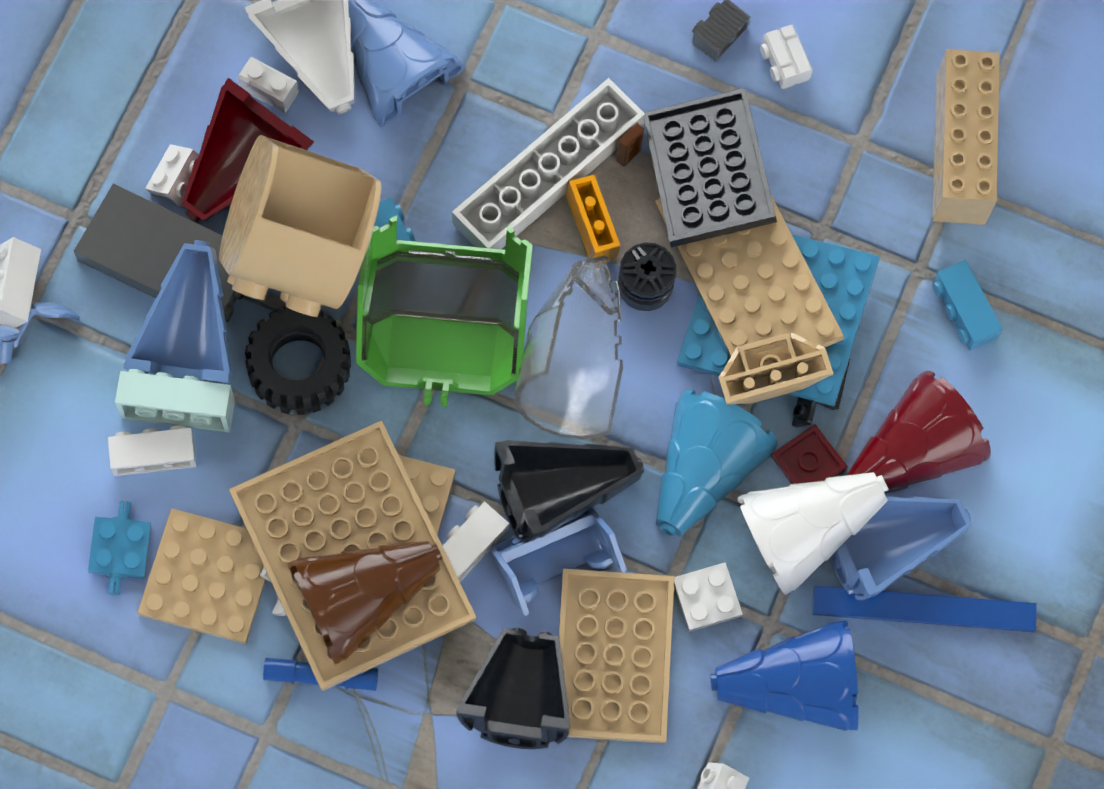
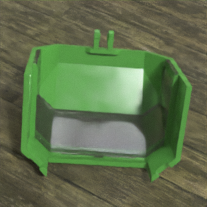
[356,215,533,407]

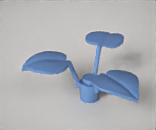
[0,302,80,363]

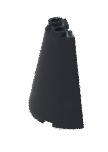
[456,628,570,749]

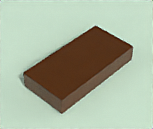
[616,123,644,167]

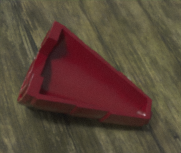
[182,77,314,223]
[847,371,991,494]

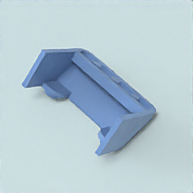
[491,508,627,616]

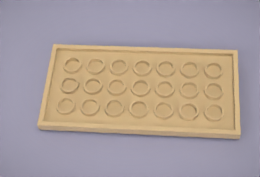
[655,193,844,356]

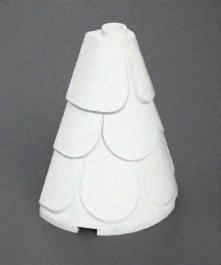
[245,0,355,115]
[738,472,889,595]

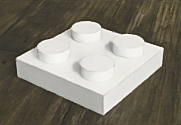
[674,562,743,632]

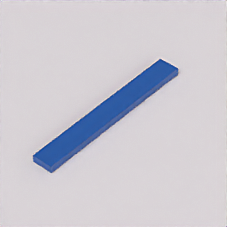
[812,586,1037,632]

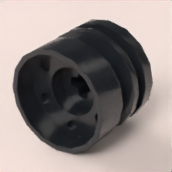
[618,242,676,311]

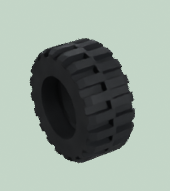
[245,307,351,415]

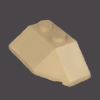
[718,332,833,405]

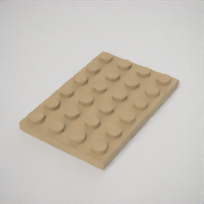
[559,569,675,744]

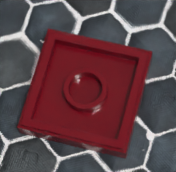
[771,424,848,484]

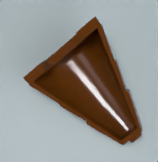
[287,541,443,665]

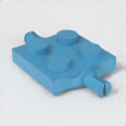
[88,501,151,595]

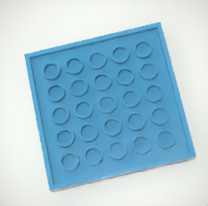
[677,234,880,406]

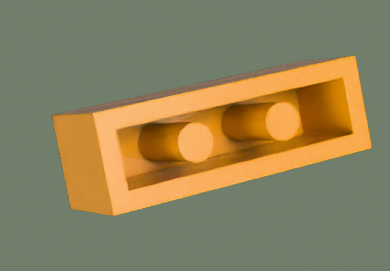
[565,175,621,265]

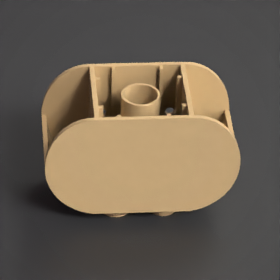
[219,135,381,317]

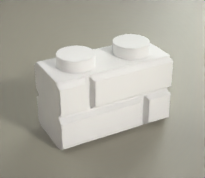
[760,24,813,89]
[238,57,299,113]

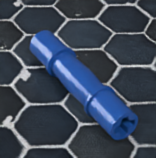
[263,658,378,691]

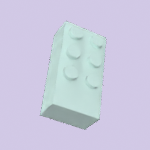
[115,369,235,433]

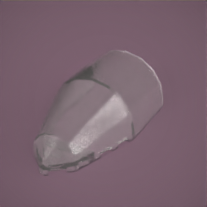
[514,256,623,439]

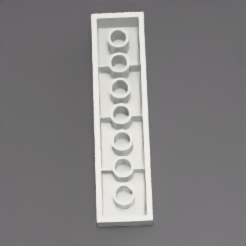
[452,78,645,249]

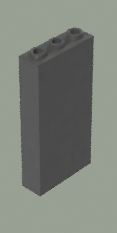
[74,184,243,323]

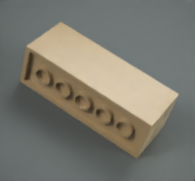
[932,49,1000,225]

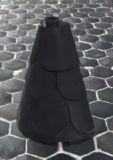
[494,440,644,543]

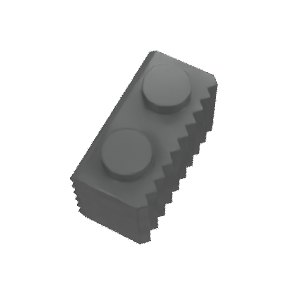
[692,0,751,61]

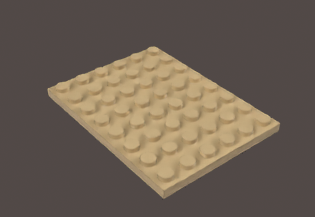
[229,420,477,691]

